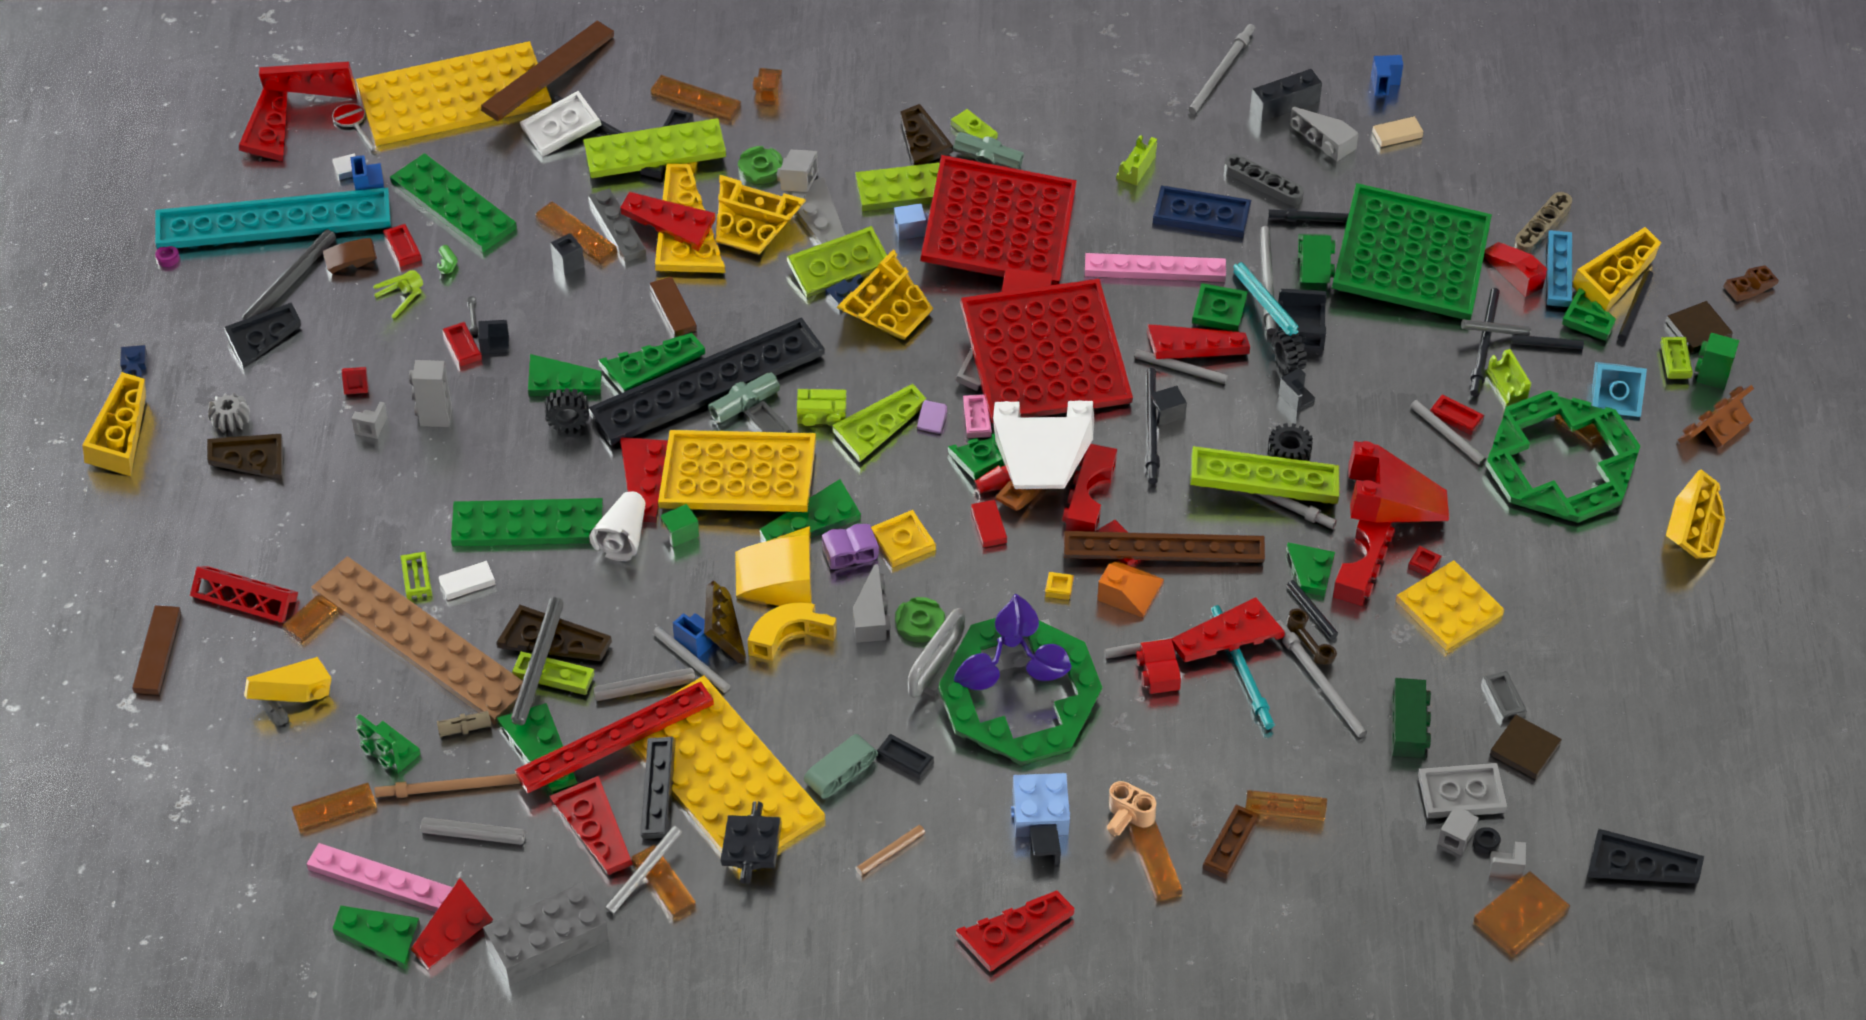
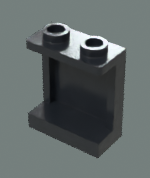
[1277,288,1327,350]

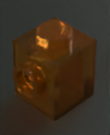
[753,68,783,105]

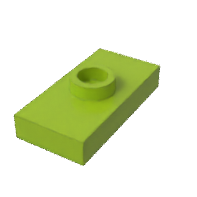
[951,109,998,139]
[1660,337,1693,379]

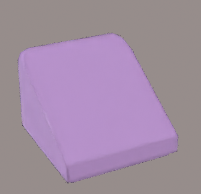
[917,400,947,434]

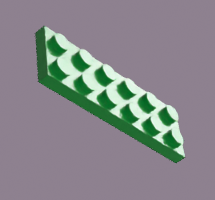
[390,153,517,253]
[451,498,603,547]

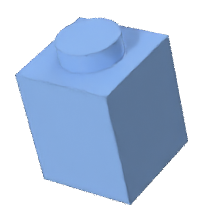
[894,204,929,240]

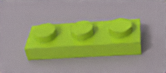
[512,651,595,695]

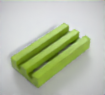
[400,552,432,600]

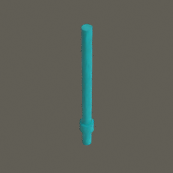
[1211,605,1275,730]

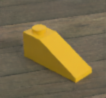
[244,657,332,702]

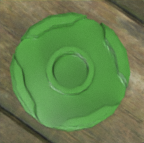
[738,146,783,184]
[895,597,945,643]

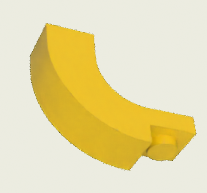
[747,603,837,661]

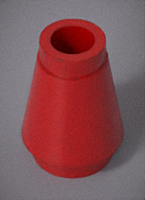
[974,465,1011,494]

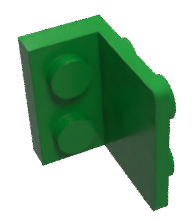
[355,714,421,774]

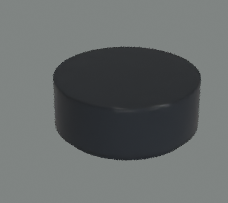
[1473,827,1501,855]

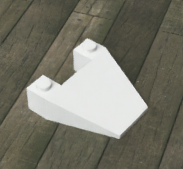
[993,401,1094,489]

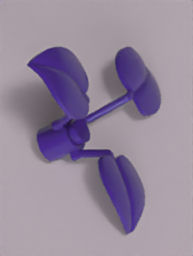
[954,594,1072,690]

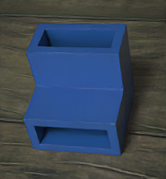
[1371,55,1403,96]
[350,155,384,191]
[673,613,714,658]

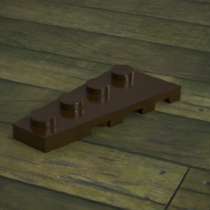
[496,604,612,661]

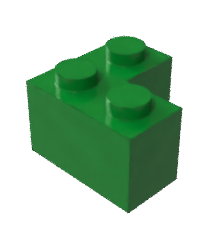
[1298,234,1335,283]
[1695,333,1740,390]

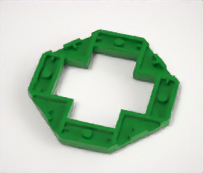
[1486,390,1640,523]
[938,618,1103,766]

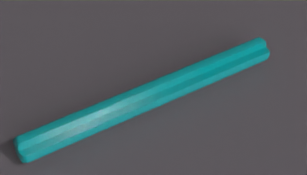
[1233,262,1298,336]

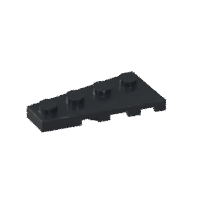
[1587,828,1704,884]

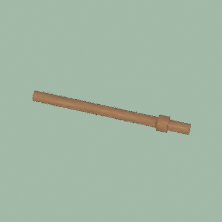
[374,774,521,798]

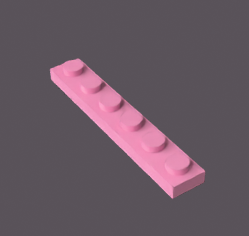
[1085,253,1226,282]
[307,843,453,912]

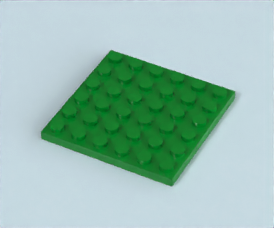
[1332,183,1492,320]

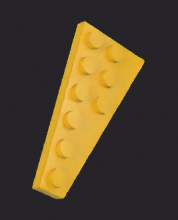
[655,163,726,273]

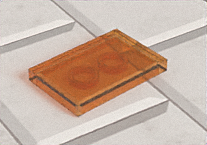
[1474,871,1570,956]

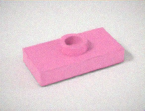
[963,395,992,438]

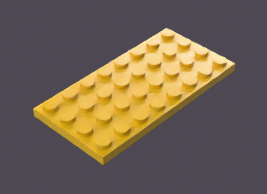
[356,41,552,146]
[630,676,825,873]

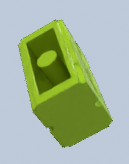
[797,389,847,426]

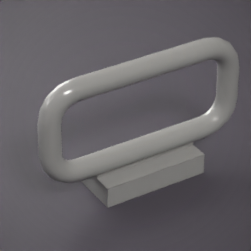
[908,608,965,698]

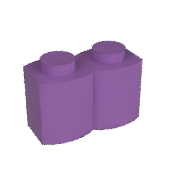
[822,524,879,569]

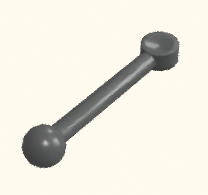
[467,296,478,335]

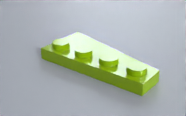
[832,384,927,462]

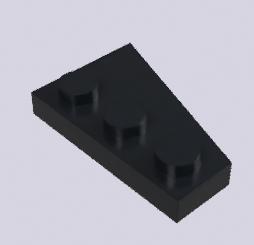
[224,302,301,369]

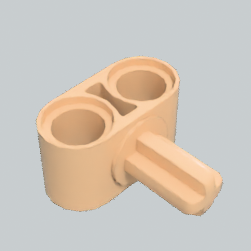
[1107,781,1156,836]

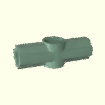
[953,131,1024,170]
[708,372,780,423]

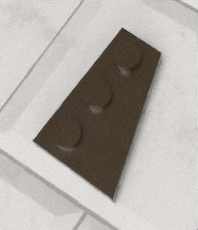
[900,104,953,166]
[207,434,283,480]
[704,580,746,663]

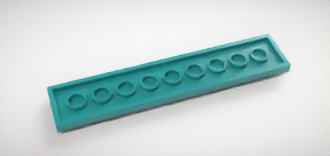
[155,188,391,249]

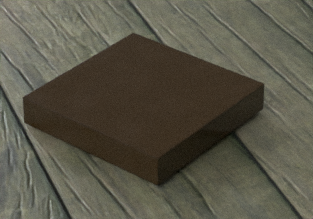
[1666,301,1733,353]
[1489,715,1562,780]

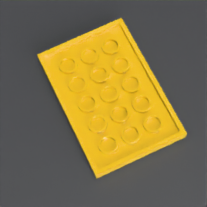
[658,430,816,512]

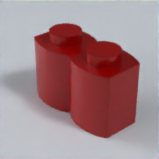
[1136,639,1181,694]

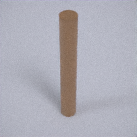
[856,825,925,876]

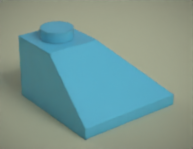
[1592,362,1647,417]

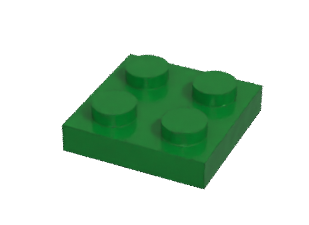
[1192,283,1248,332]

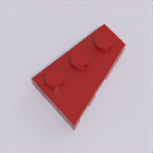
[411,878,493,971]

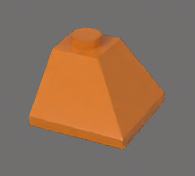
[1097,562,1164,618]

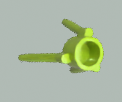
[373,270,423,319]

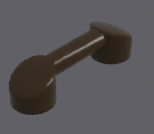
[1286,608,1337,665]

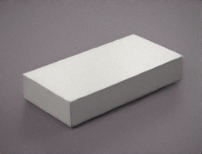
[439,561,495,600]

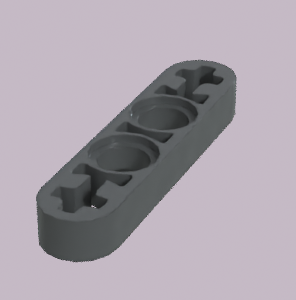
[1224,154,1304,206]

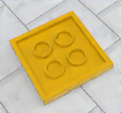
[1396,560,1504,651]

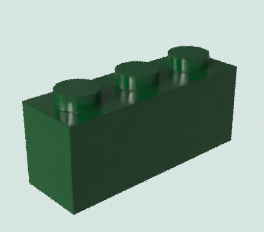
[1392,678,1431,759]

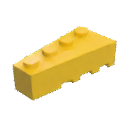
[1572,227,1661,312]
[82,372,146,476]

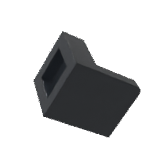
[550,233,585,276]
[478,320,509,355]
[1279,368,1315,412]
[1151,386,1187,426]
[1029,824,1061,865]

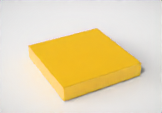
[871,510,936,568]

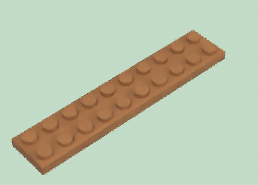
[311,556,523,724]

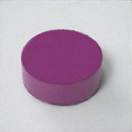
[155,246,180,267]

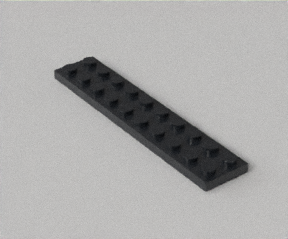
[589,317,825,446]

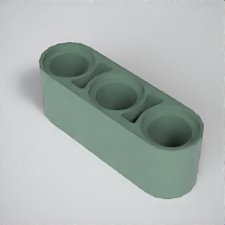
[804,734,877,799]

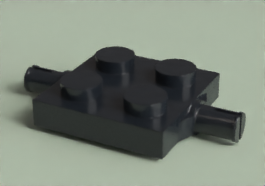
[720,801,782,884]

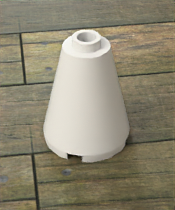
[589,491,645,561]

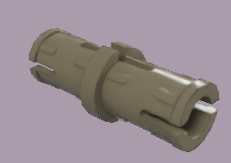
[437,710,491,738]

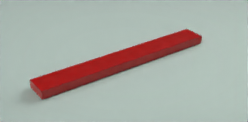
[515,681,714,794]

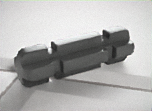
[262,700,289,726]

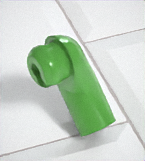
[437,245,458,274]

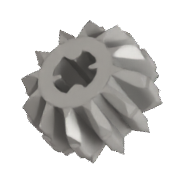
[207,392,250,433]

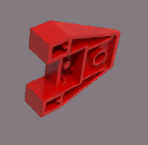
[1348,441,1449,522]

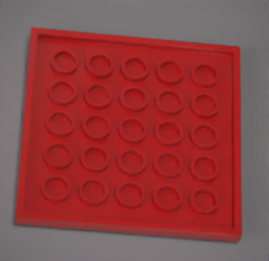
[920,155,1077,285]
[960,279,1133,423]

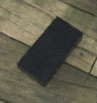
[876,734,934,780]

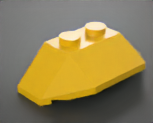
[1666,469,1725,559]

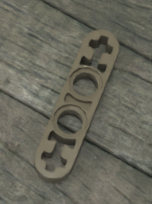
[1514,192,1572,254]

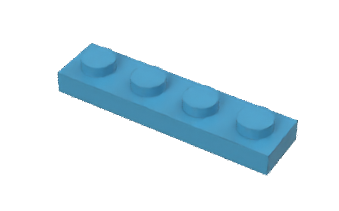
[1547,230,1572,307]

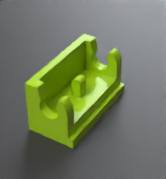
[1116,135,1157,186]
[1485,349,1531,406]

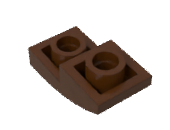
[323,238,377,274]
[1723,265,1779,302]

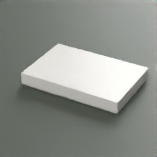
[520,91,601,157]

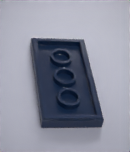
[1152,185,1251,238]

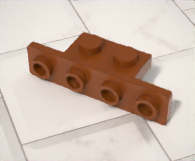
[1677,385,1754,448]

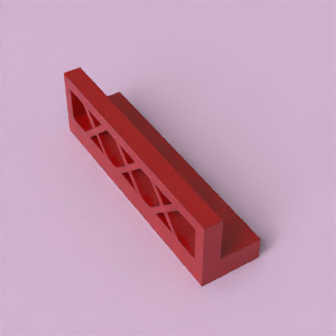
[190,566,299,623]

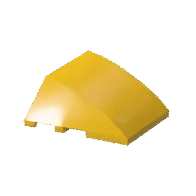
[716,175,806,255]
[837,249,933,340]
[735,526,812,606]

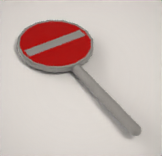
[332,103,376,151]

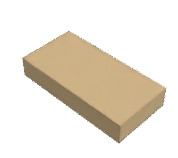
[1372,116,1424,147]

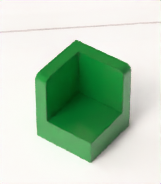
[661,504,699,547]

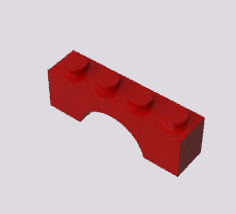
[1062,444,1117,532]
[1333,520,1395,606]

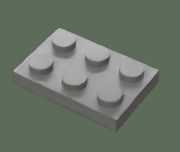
[1418,763,1507,819]

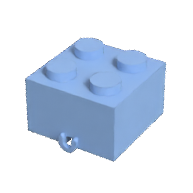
[1011,773,1070,837]

